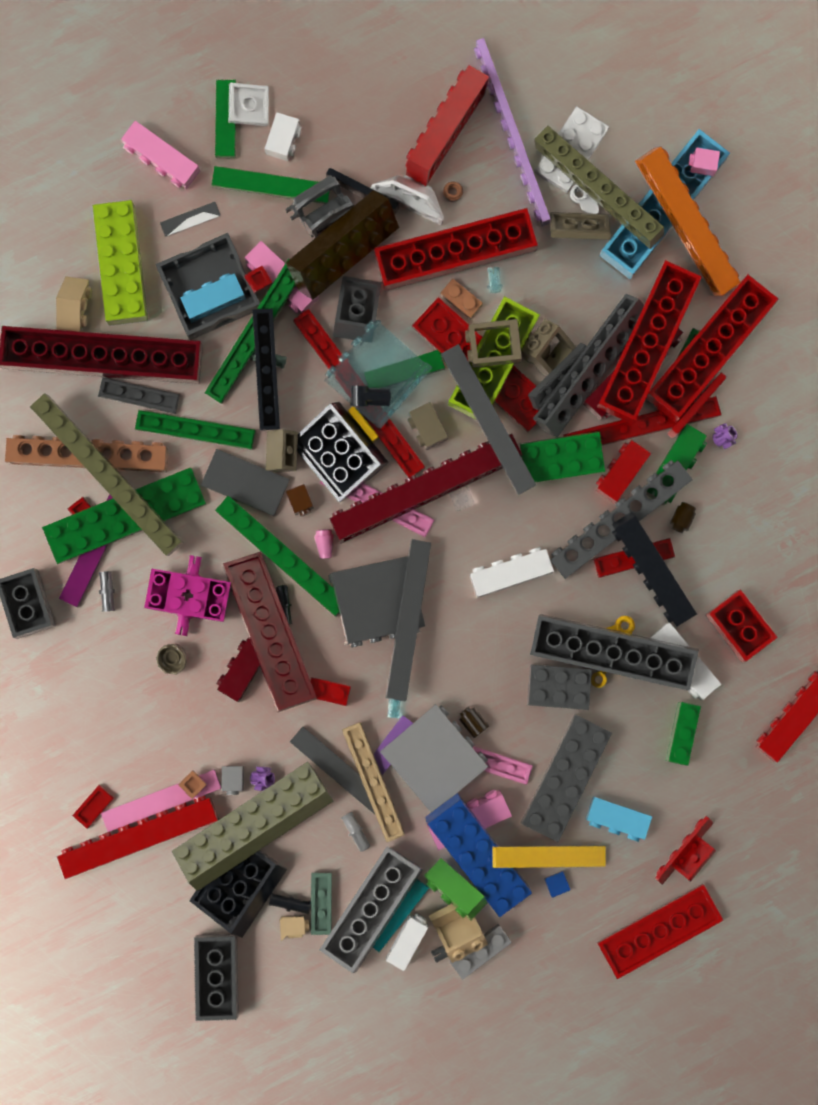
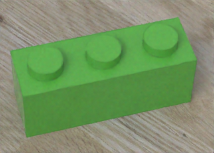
[424,858,487,920]

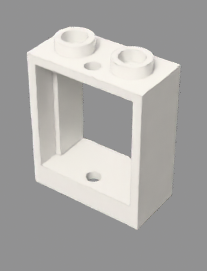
[386,913,428,971]

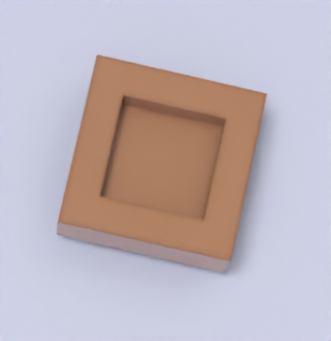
[178,770,207,799]

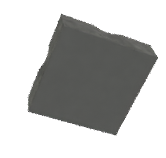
[155,233,260,340]

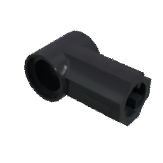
[350,385,391,406]

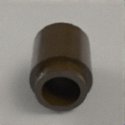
[670,502,696,533]

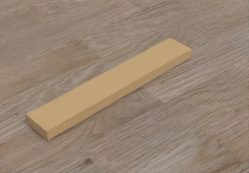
[342,722,405,843]

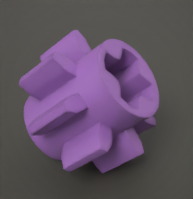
[712,423,738,449]
[250,766,275,791]

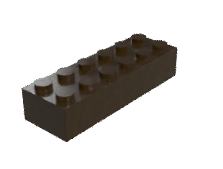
[286,190,400,300]

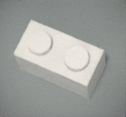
[265,112,302,161]

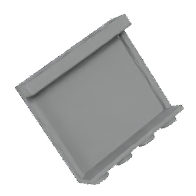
[380,704,488,812]

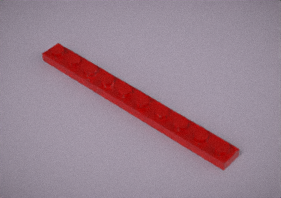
[293,309,425,478]

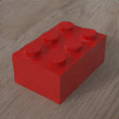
[705,589,778,662]

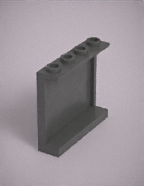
[328,556,425,648]

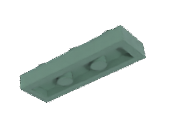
[311,873,332,935]

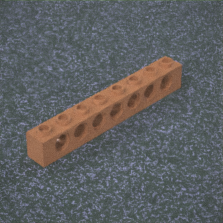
[5,435,168,473]

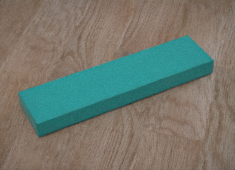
[373,879,429,952]

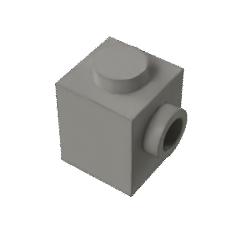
[222,766,244,795]

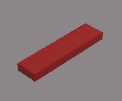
[667,372,727,438]
[593,538,675,578]

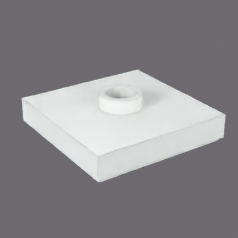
[229,83,269,126]

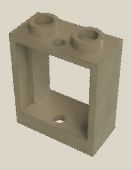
[465,319,522,368]
[521,319,576,376]

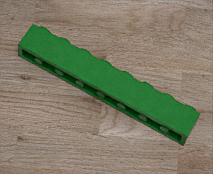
[215,496,339,617]

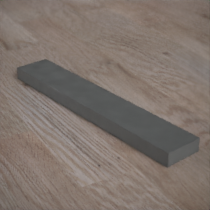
[290,727,395,814]

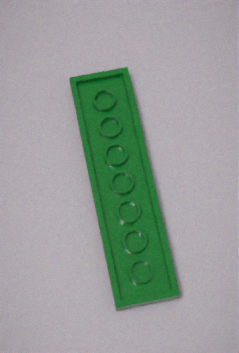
[42,467,206,565]

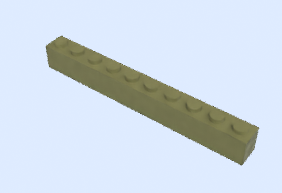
[30,393,184,556]

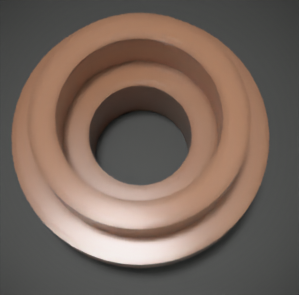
[443,181,463,201]

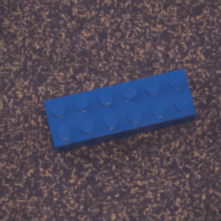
[425,793,532,917]

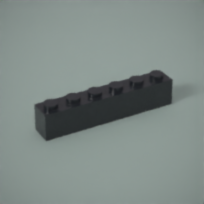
[252,308,280,431]
[612,512,697,627]

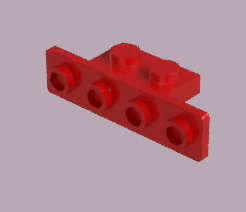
[655,816,716,885]

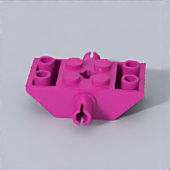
[144,555,231,636]

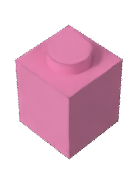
[688,148,720,176]

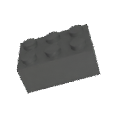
[0,568,56,639]
[527,665,592,710]

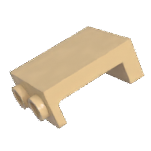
[429,904,488,963]

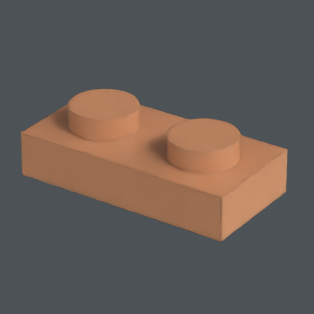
[440,278,483,319]

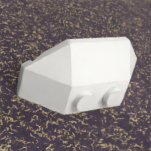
[371,175,444,225]

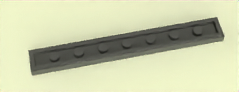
[441,344,536,495]
[385,539,431,702]

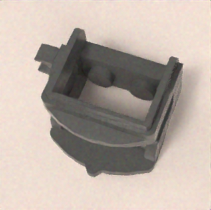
[285,175,354,238]

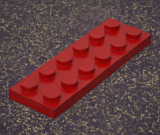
[597,884,724,979]

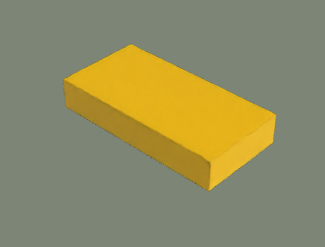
[348,407,378,443]

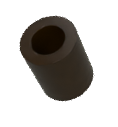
[459,707,489,738]

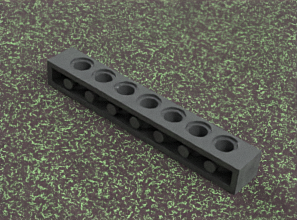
[533,294,644,438]
[550,460,693,579]

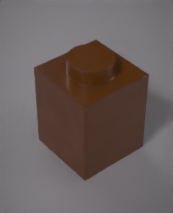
[286,484,314,517]

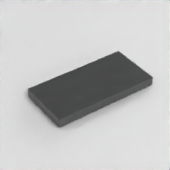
[201,449,290,516]

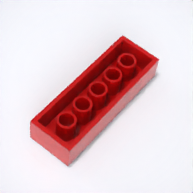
[405,65,489,186]

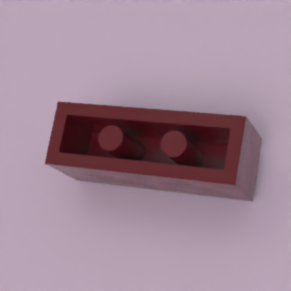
[216,638,260,702]

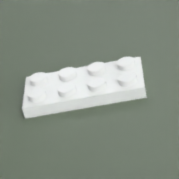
[534,106,609,193]

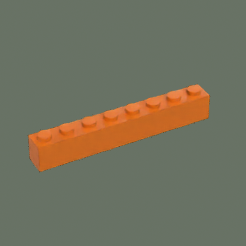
[635,146,741,296]

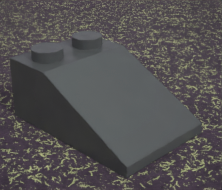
[333,276,382,343]

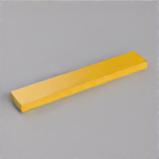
[493,846,606,868]

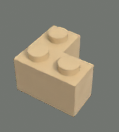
[56,276,92,332]

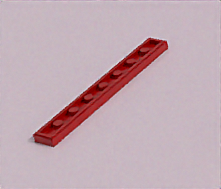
[563,396,722,446]

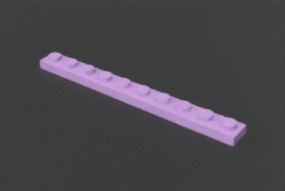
[474,38,550,226]

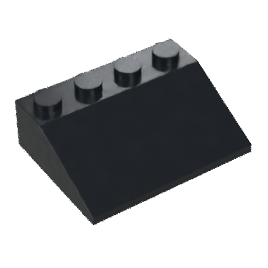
[297,402,389,502]
[189,850,287,938]

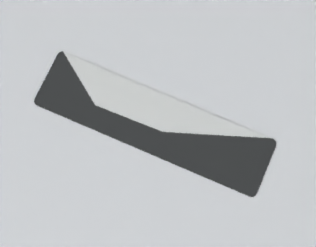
[160,202,220,236]

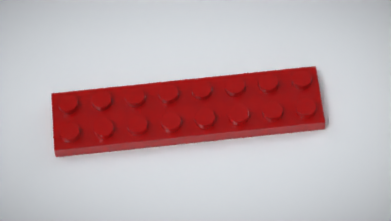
[412,297,540,433]

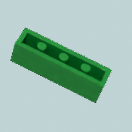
[646,424,707,506]

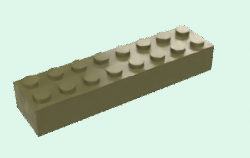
[172,762,333,891]

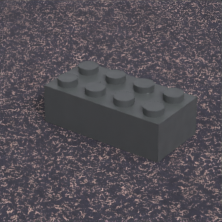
[194,934,239,1021]

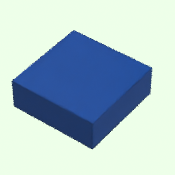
[544,871,570,898]

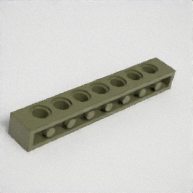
[534,126,664,249]

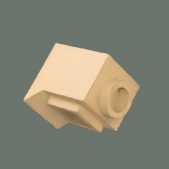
[280,915,310,941]

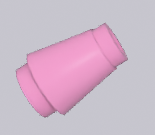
[314,529,334,559]

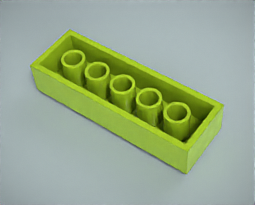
[92,200,148,326]
[448,296,540,420]

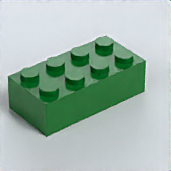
[519,431,605,482]

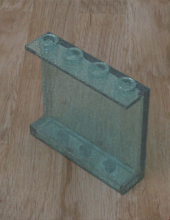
[324,320,433,428]

